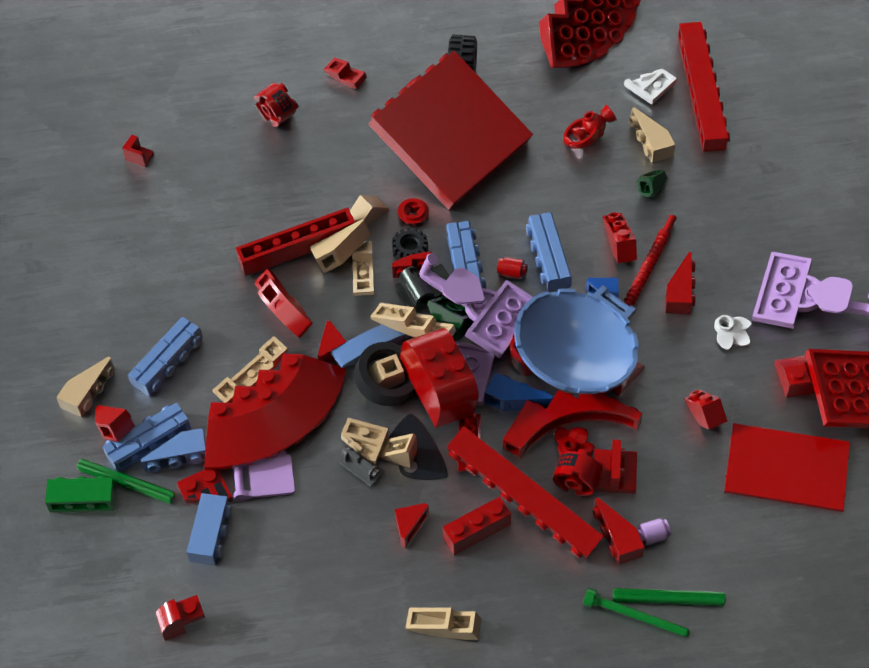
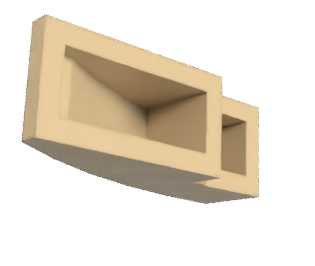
[405,608,482,640]

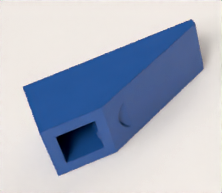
[484,373,553,411]

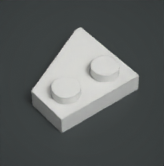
[624,69,677,105]

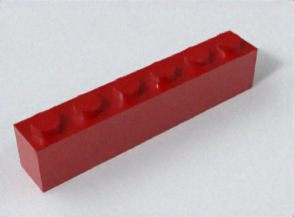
[235,207,355,276]

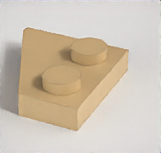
[341,418,389,465]

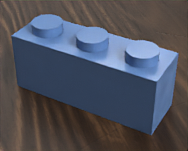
[186,493,232,565]

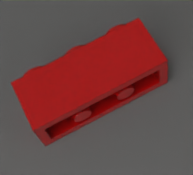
[442,496,511,555]

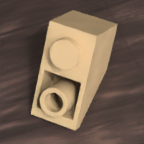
[368,354,405,389]

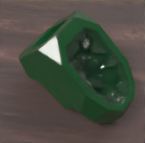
[636,170,668,197]

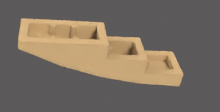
[370,303,456,337]

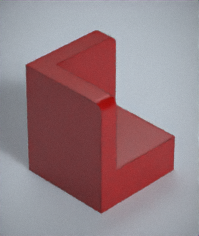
[122,134,154,167]

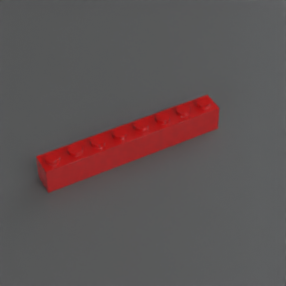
[678,22,730,152]
[447,426,604,559]

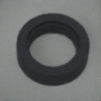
[354,342,415,406]

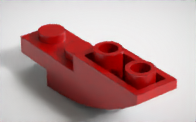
[255,268,313,338]

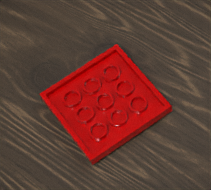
[805,349,869,428]

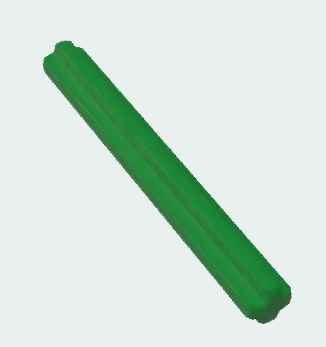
[76,458,176,504]
[613,588,726,606]

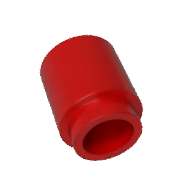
[497,257,528,280]

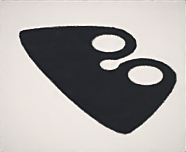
[388,413,448,480]

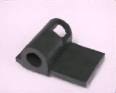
[395,263,449,309]

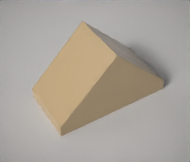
[350,195,389,226]
[379,434,418,468]

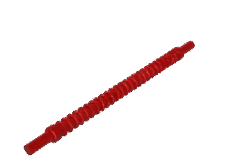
[623,215,677,306]

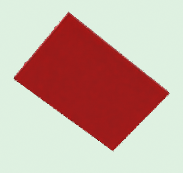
[724,423,850,512]

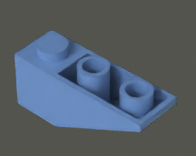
[141,428,206,472]

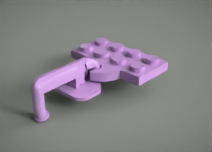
[752,252,869,329]
[419,253,533,359]

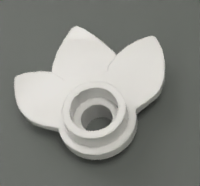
[714,315,752,350]

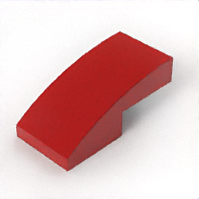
[324,57,367,89]

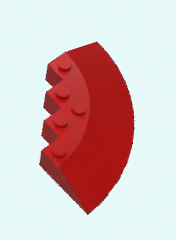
[539,0,641,68]
[204,354,346,470]

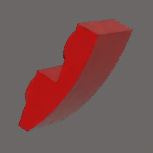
[392,252,433,278]

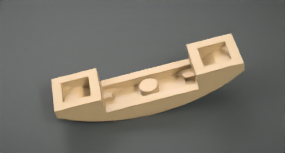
[352,241,374,296]
[212,336,288,403]

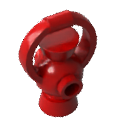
[563,105,617,149]

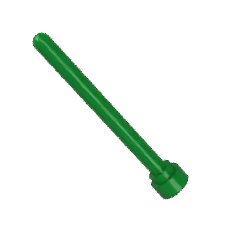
[583,588,690,637]

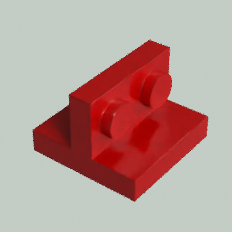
[594,440,637,494]

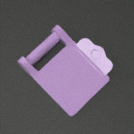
[232,449,295,502]

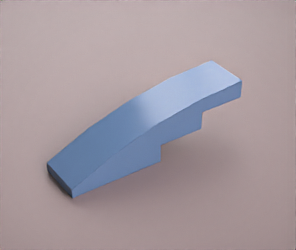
[331,324,412,368]

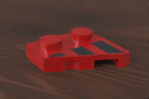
[176,469,234,503]

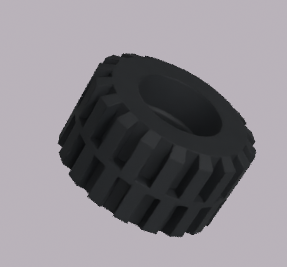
[448,34,477,73]

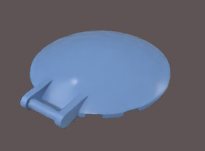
[514,285,639,394]

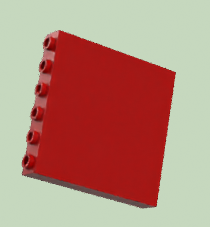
[369,50,533,210]

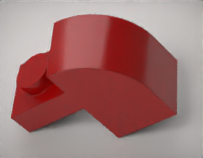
[156,595,205,641]

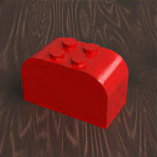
[399,328,479,428]

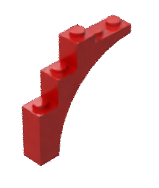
[503,390,643,459]

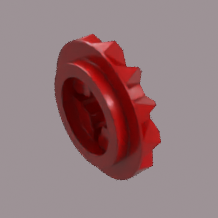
[397,198,429,226]

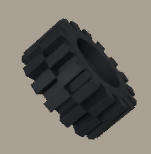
[392,227,428,261]

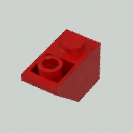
[683,390,727,430]
[95,405,135,442]

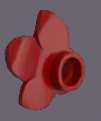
[554,427,595,456]

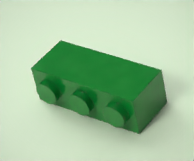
[45,476,116,512]

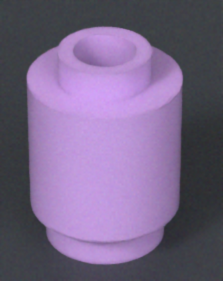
[637,518,671,546]

